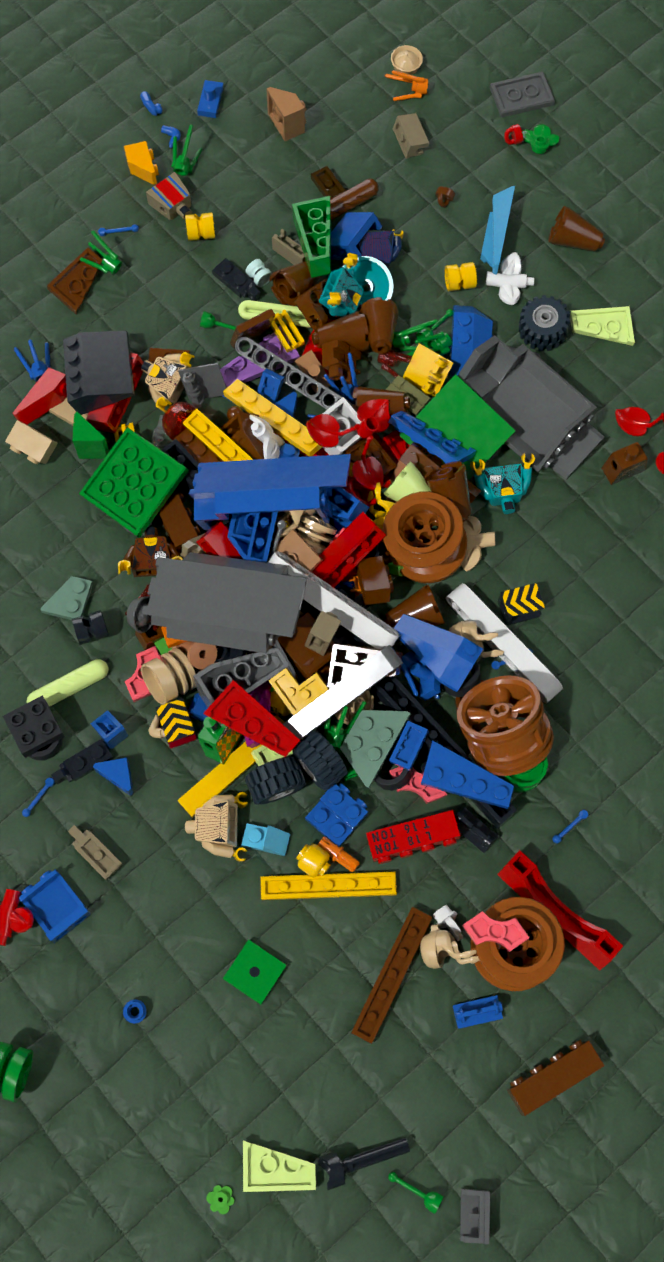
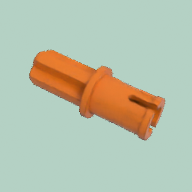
[318,836,359,872]

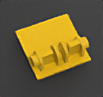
[403,343,454,397]

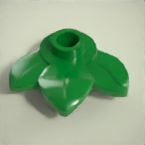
[522,124,559,154]

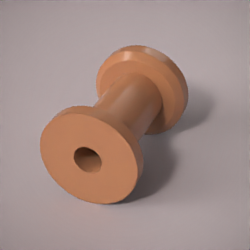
[172,641,217,669]

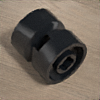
[72,610,109,645]

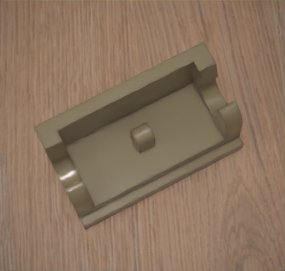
[393,113,429,159]
[272,228,306,265]

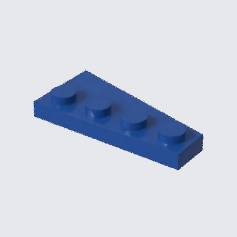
[389,411,476,464]
[421,741,514,809]

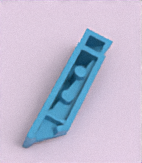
[480,186,515,275]

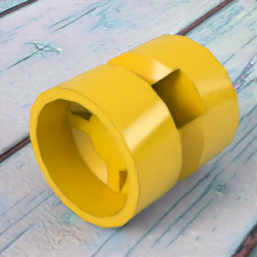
[185,212,215,241]
[445,262,477,292]

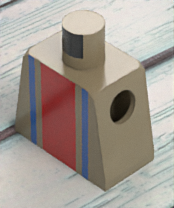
[146,172,192,220]

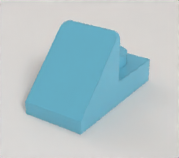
[241,823,290,856]

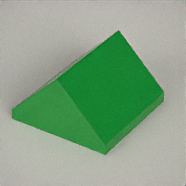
[72,412,109,459]

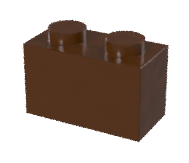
[357,556,394,605]

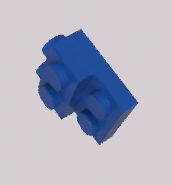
[305,784,368,847]

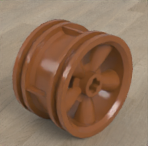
[457,676,554,776]

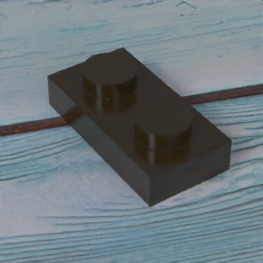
[311,166,345,200]

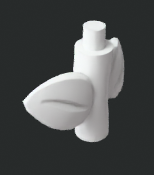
[486,252,534,305]
[249,415,285,459]

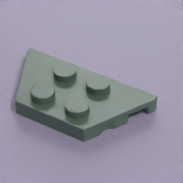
[340,710,411,789]

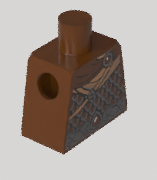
[602,442,648,485]

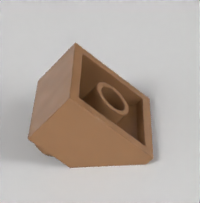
[267,87,306,141]

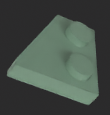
[40,576,93,620]

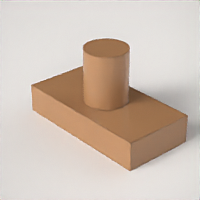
[294,350,331,394]

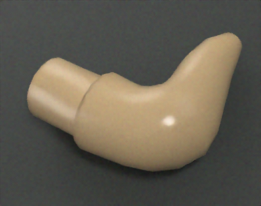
[148,715,166,738]

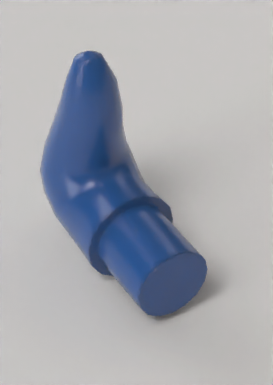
[161,125,181,148]

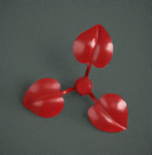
[306,399,390,491]
[615,407,664,474]

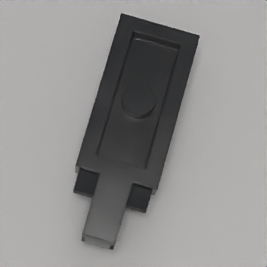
[212,258,260,301]
[51,739,113,785]

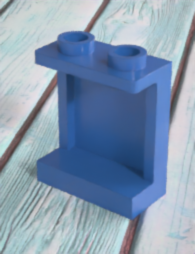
[331,212,382,260]
[19,869,91,944]

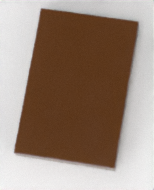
[230,309,275,349]

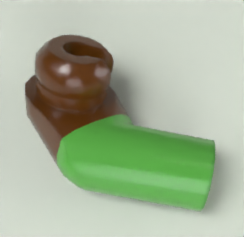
[379,551,403,576]

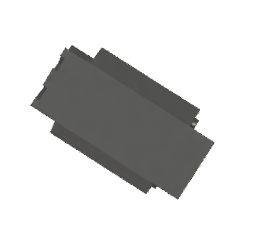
[458,335,604,480]
[142,552,307,653]

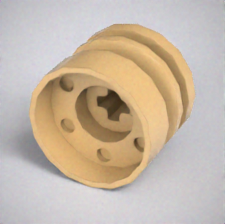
[292,513,337,555]
[141,648,196,705]

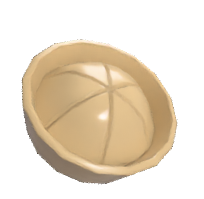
[391,45,423,75]

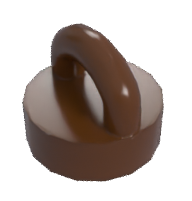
[435,186,455,208]

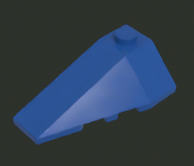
[394,614,483,692]

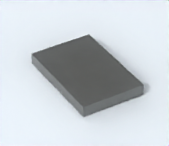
[490,72,555,118]

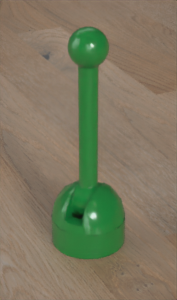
[416,309,453,345]
[200,311,236,330]
[388,1172,444,1214]

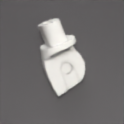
[433,905,463,941]

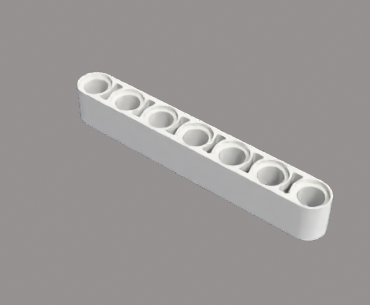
[268,551,399,649]
[446,583,563,703]

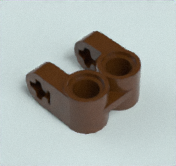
[297,280,338,330]

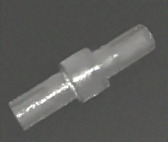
[152,415,168,448]

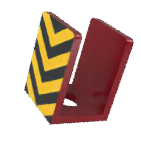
[155,698,197,749]

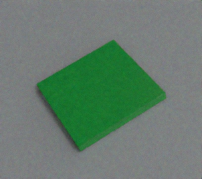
[399,374,515,480]
[79,427,189,538]

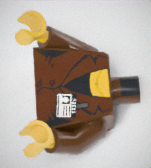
[118,527,183,577]

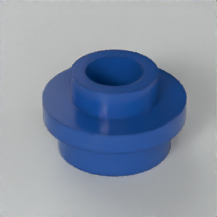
[123,1000,147,1024]

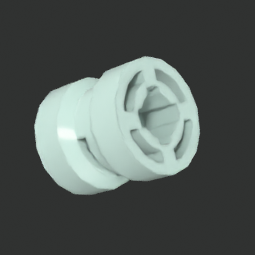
[246,259,272,287]

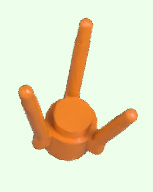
[385,70,428,101]

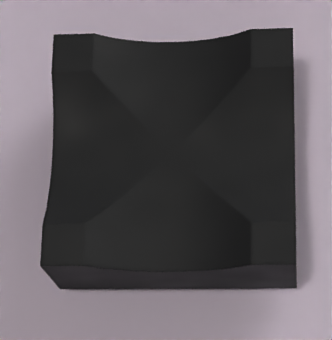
[2,695,65,758]

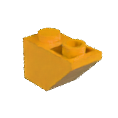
[124,141,159,185]

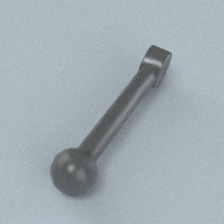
[267,520,287,562]

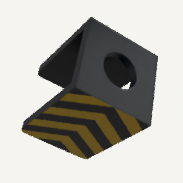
[497,583,544,626]

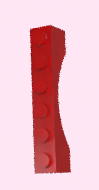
[497,850,623,970]

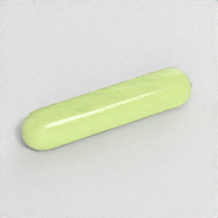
[238,300,318,328]
[27,659,109,707]

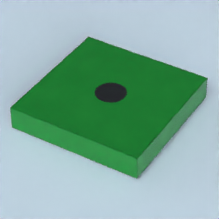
[223,939,287,1005]

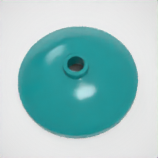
[343,256,394,304]

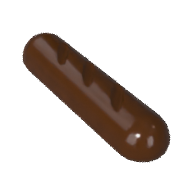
[330,179,379,221]

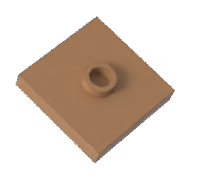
[267,529,323,572]

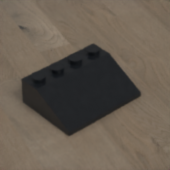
[63,331,134,415]

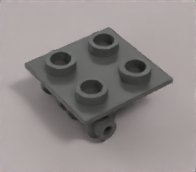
[178,363,227,408]

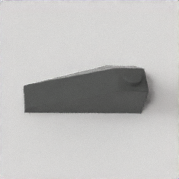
[193,647,289,708]

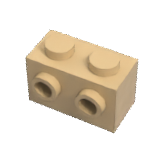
[5,420,58,465]

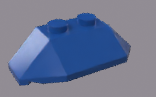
[449,305,493,377]
[227,511,278,563]

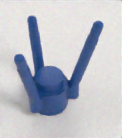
[14,340,51,382]
[324,353,358,404]
[401,651,440,699]

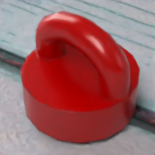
[504,124,523,145]

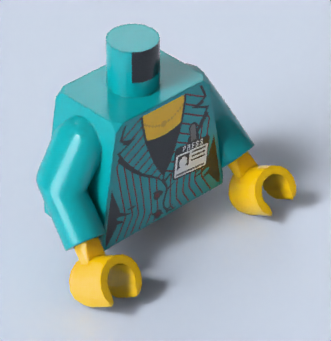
[318,253,363,317]
[470,453,535,514]

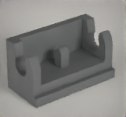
[460,1189,490,1244]

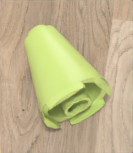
[384,461,432,502]

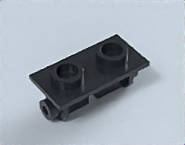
[455,808,499,853]

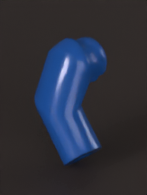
[140,91,162,116]

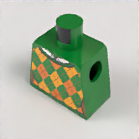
[198,717,242,765]

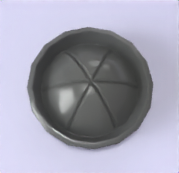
[127,596,152,633]

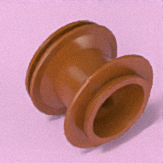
[382,491,468,583]
[470,897,565,991]

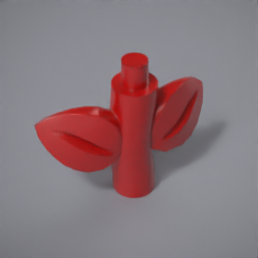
[0,889,34,946]

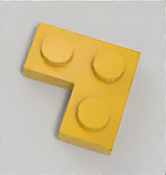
[269,668,329,716]

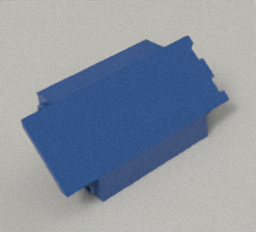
[189,454,351,530]

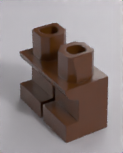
[322,339,361,385]

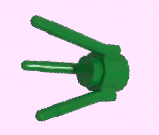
[171,124,202,176]
[80,231,122,275]
[393,319,438,352]
[402,331,452,359]
[323,701,366,748]

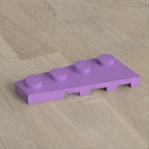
[220,326,300,387]

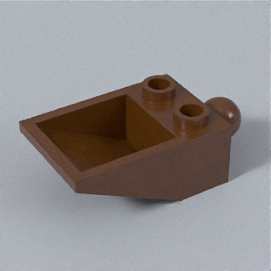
[220,406,264,460]
[277,612,335,689]

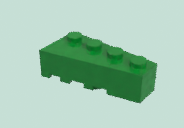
[292,196,331,278]

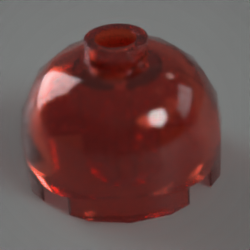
[162,402,197,441]

